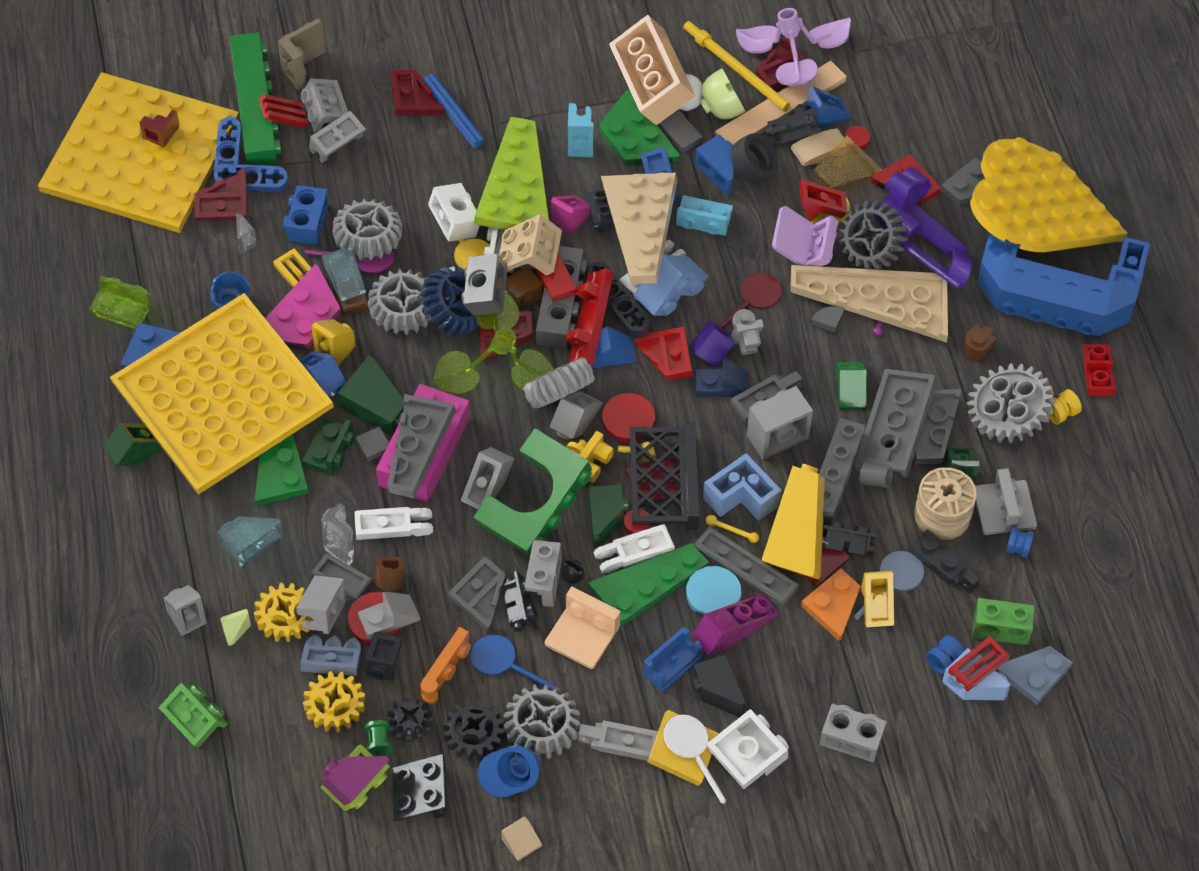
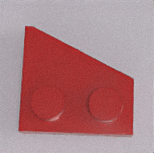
[635,327,693,381]

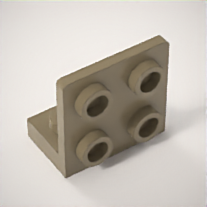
[278,18,325,91]

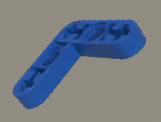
[214,117,289,192]

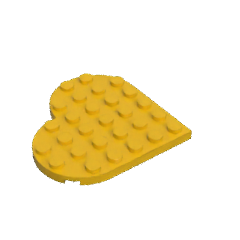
[970,137,1128,252]

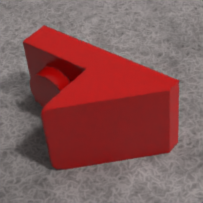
[799,179,847,222]

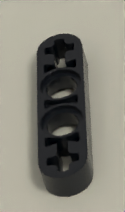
[586,262,651,339]

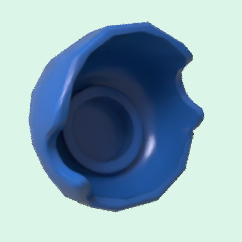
[210,271,250,310]

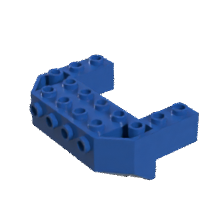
[977,233,1150,337]

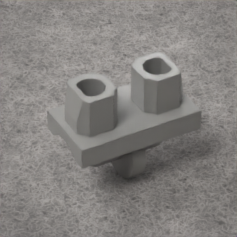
[731,309,764,356]

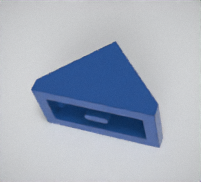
[807,86,852,128]
[591,326,637,368]

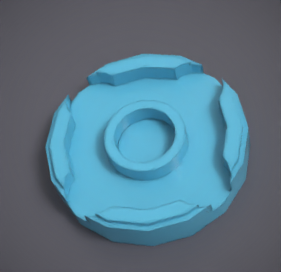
[686,566,741,616]

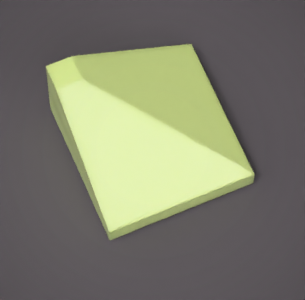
[220,609,251,646]

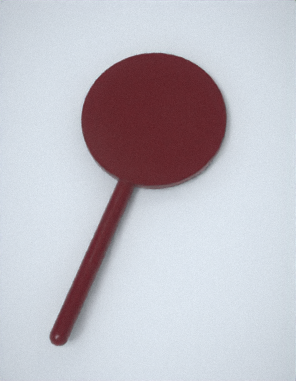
[719,273,782,329]

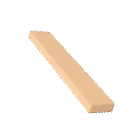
[715,61,847,145]

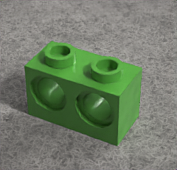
[972,598,1034,646]

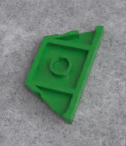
[599,89,680,166]

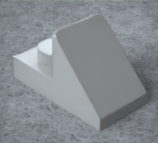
[357,592,420,640]

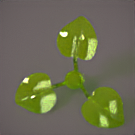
[433,290,554,394]

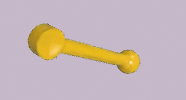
[706,515,759,543]

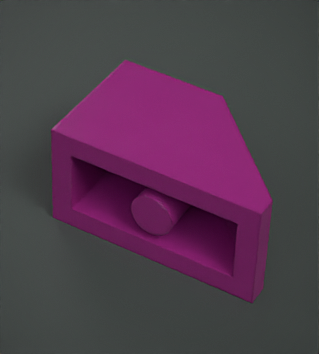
[319,756,389,805]

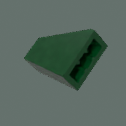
[338,355,404,436]

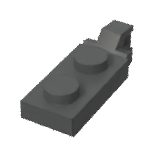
[731,371,802,423]

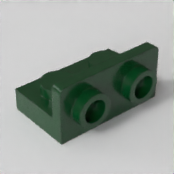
[302,418,356,476]

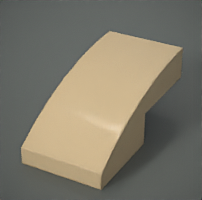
[791,128,850,166]

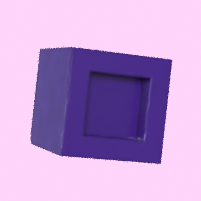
[691,320,735,367]

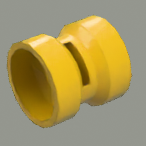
[1047,389,1082,425]

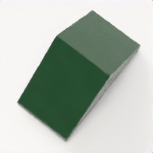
[946,447,979,485]

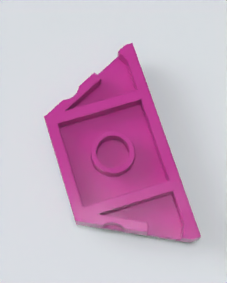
[265,264,341,350]

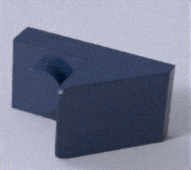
[695,358,749,397]

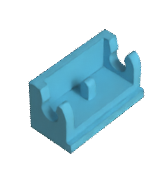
[568,103,594,157]

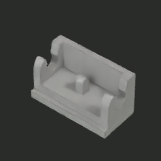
[309,111,366,163]
[297,575,346,634]

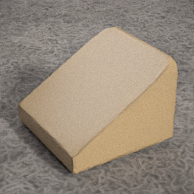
[501,816,542,861]

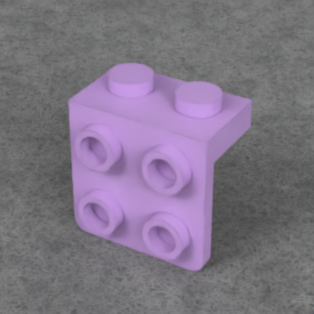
[772,206,838,267]

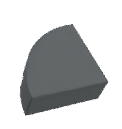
[811,306,845,333]

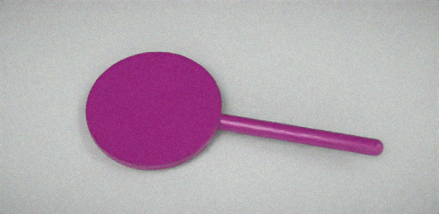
[304,249,394,274]

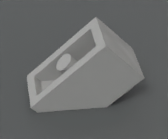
[550,391,603,439]
[461,447,514,510]
[163,585,207,636]

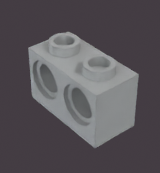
[819,703,887,763]

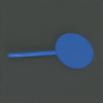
[471,635,556,691]

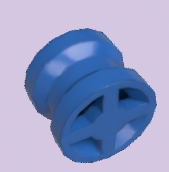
[1006,527,1034,559]

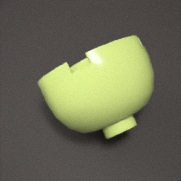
[700,69,746,120]

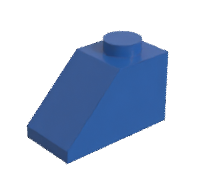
[695,134,734,196]
[299,351,346,397]

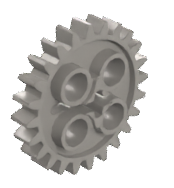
[967,364,1055,443]

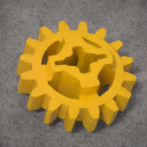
[254,583,314,642]
[303,671,365,732]

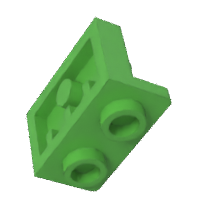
[159,683,228,747]

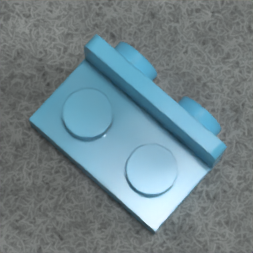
[676,195,733,236]

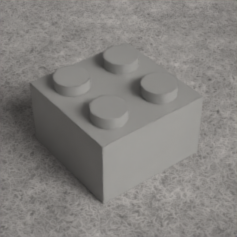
[747,386,813,460]

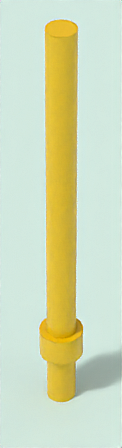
[683,21,790,111]

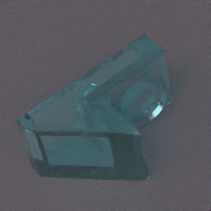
[322,248,366,301]

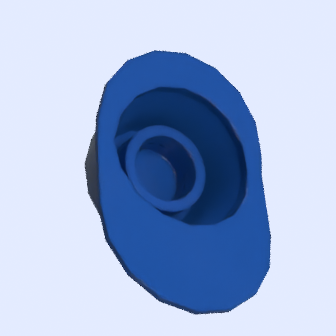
[478,745,542,798]

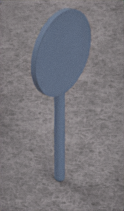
[854,551,924,620]

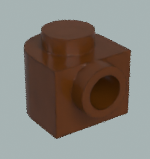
[963,324,997,362]
[374,557,405,592]

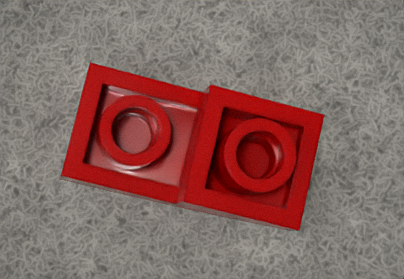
[1083,344,1116,396]

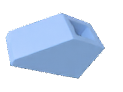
[942,648,1011,700]

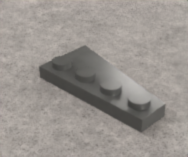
[387,394,456,498]

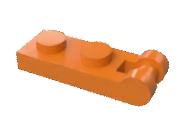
[421,627,471,705]

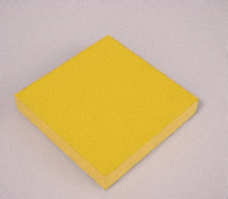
[647,710,719,786]

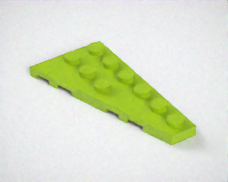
[474,117,549,230]

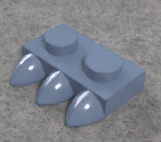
[300,634,361,676]

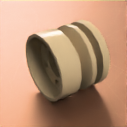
[914,468,977,540]

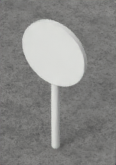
[663,715,726,804]

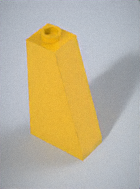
[762,464,825,580]

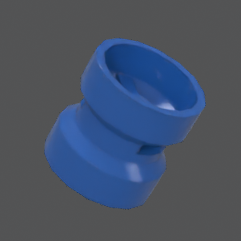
[926,635,965,675]

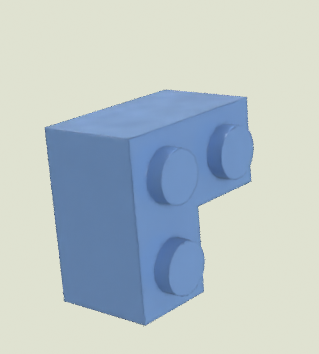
[633,255,709,316]
[703,453,782,521]

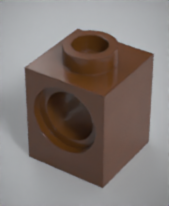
[504,266,543,312]

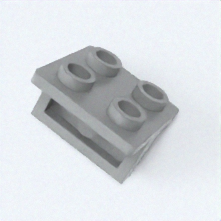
[975,468,1037,535]

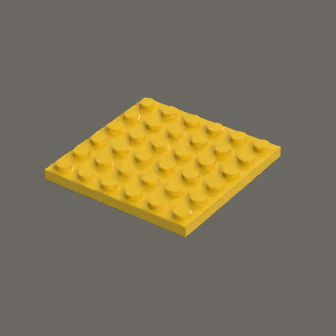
[38,72,240,233]
[110,293,334,495]

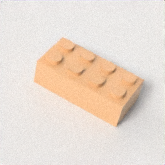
[609,15,696,125]

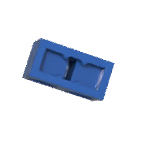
[283,185,329,245]

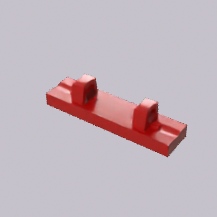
[566,268,614,366]

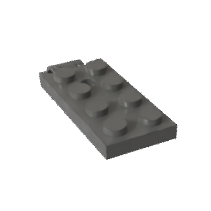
[855,369,938,488]

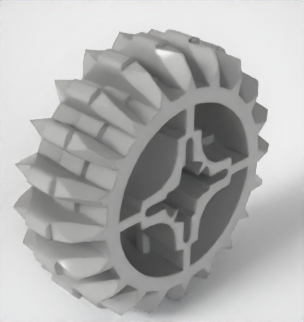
[332,198,402,261]
[368,268,431,335]
[523,358,595,408]
[503,683,580,759]

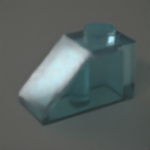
[217,516,283,567]

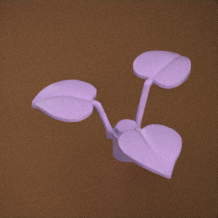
[736,8,851,86]

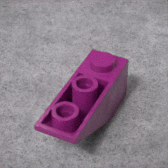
[692,593,779,656]

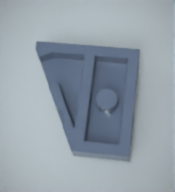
[995,646,1073,705]

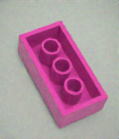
[376,384,470,503]

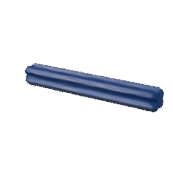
[424,73,484,148]

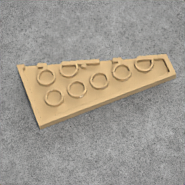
[601,173,677,284]
[790,265,948,342]

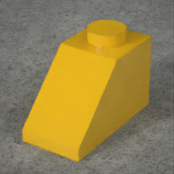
[312,319,356,366]

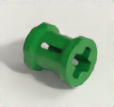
[365,720,392,756]

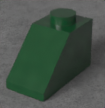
[103,423,163,466]
[588,485,628,548]

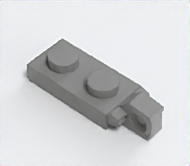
[578,720,658,761]

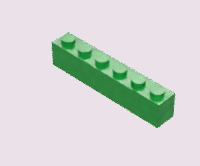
[230,32,281,166]

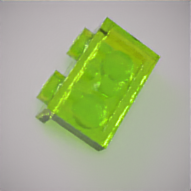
[89,276,151,329]

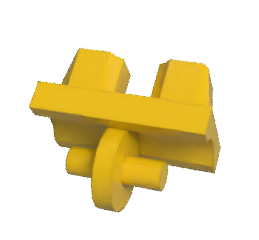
[566,431,613,483]

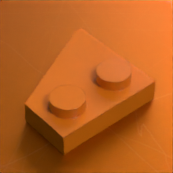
[801,569,861,641]

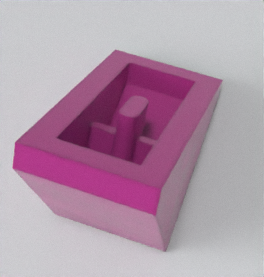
[551,195,591,235]

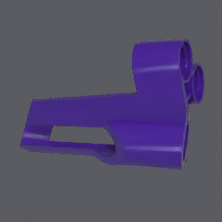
[875,166,971,288]

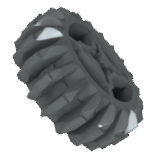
[838,200,908,270]

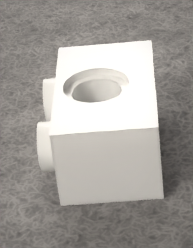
[428,183,481,242]

